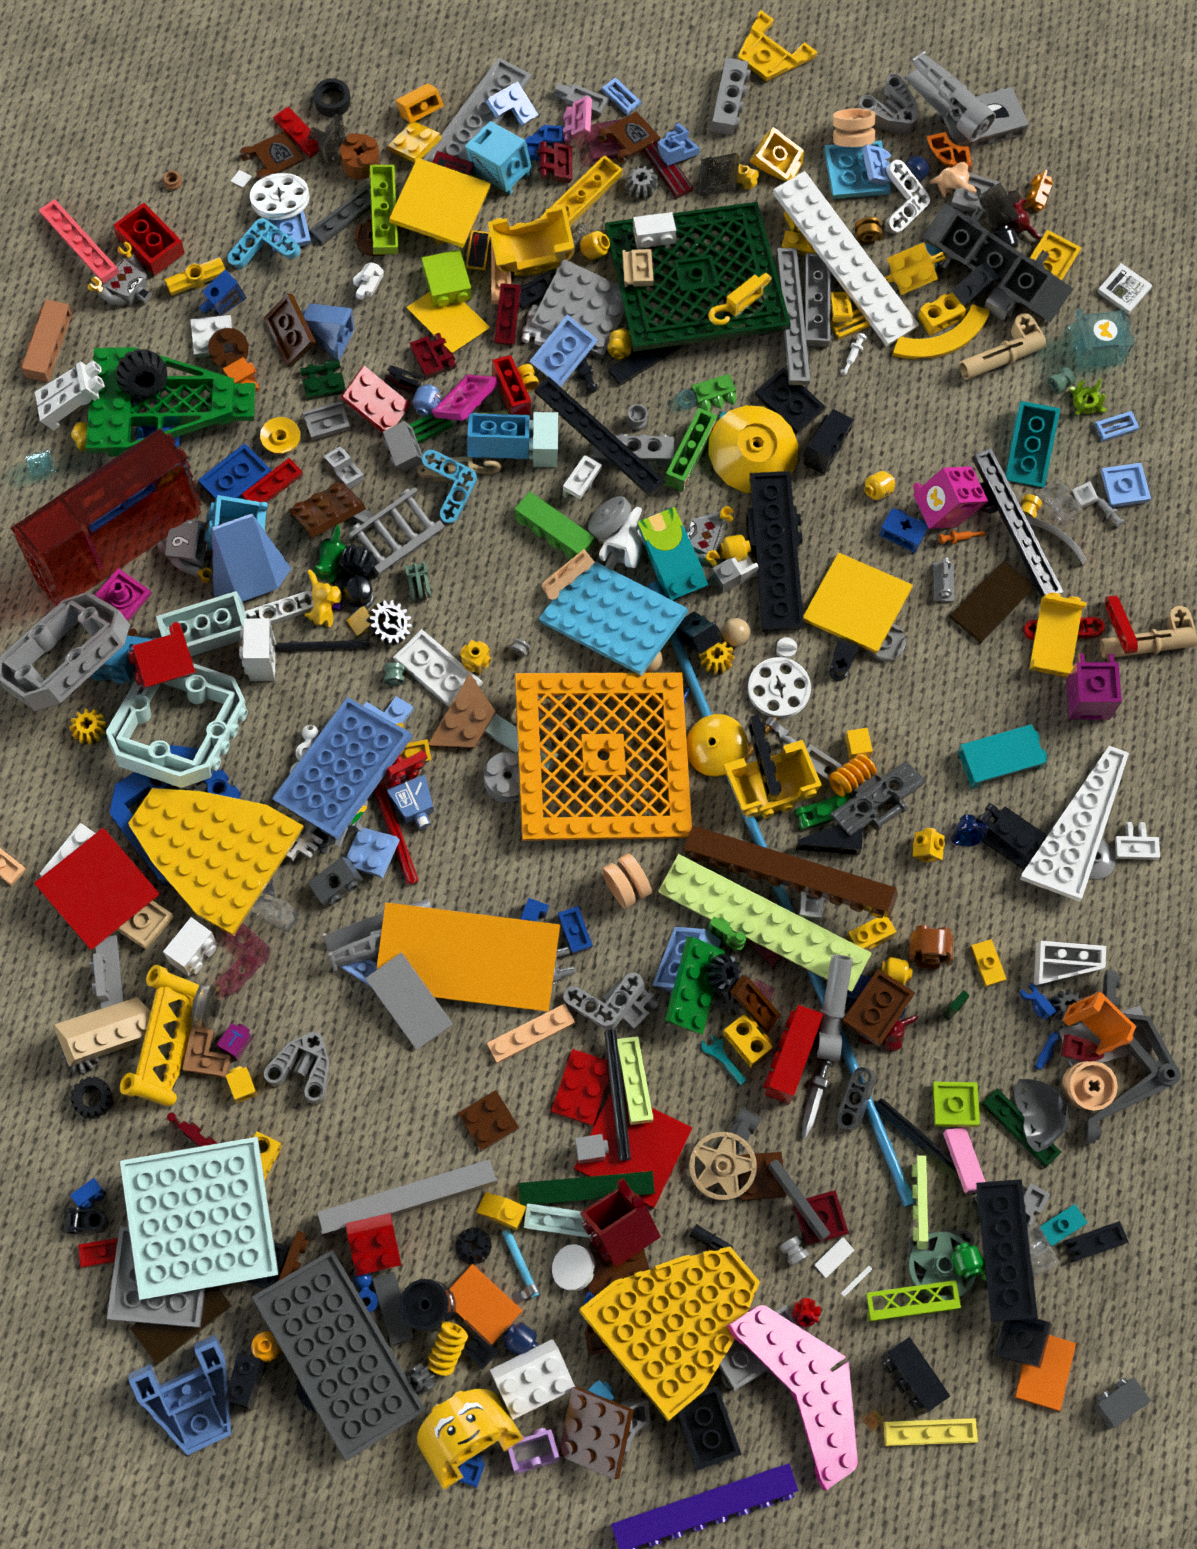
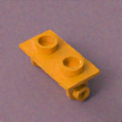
[1025,170,1053,212]

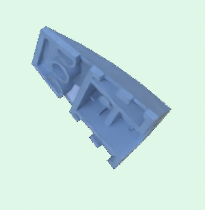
[212,514,291,602]

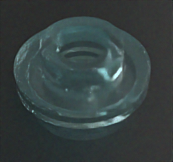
[676,389,697,409]

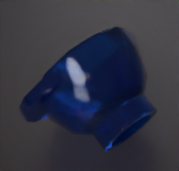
[952,814,988,847]

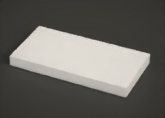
[393,629,483,708]

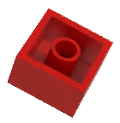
[346,1213,401,1276]

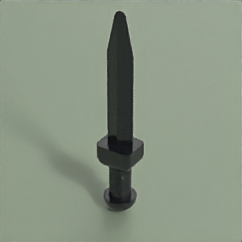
[578,357,598,393]

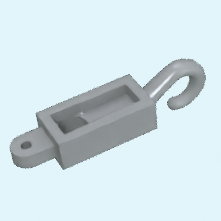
[779,735,843,788]

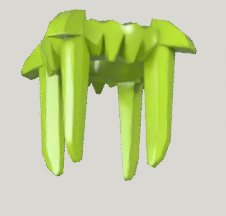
[1070,378,1107,416]

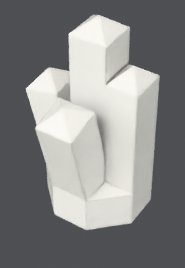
[353,262,384,300]

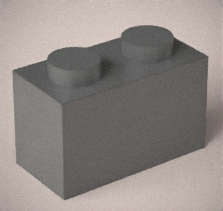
[1093,1377,1151,1429]

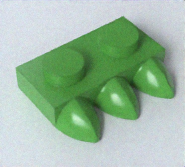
[692,374,736,412]

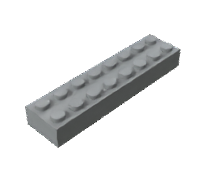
[804,253,830,347]

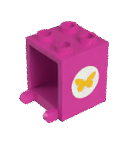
[913,466,988,529]

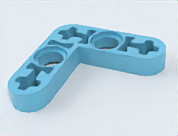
[228,218,300,269]
[422,450,477,524]

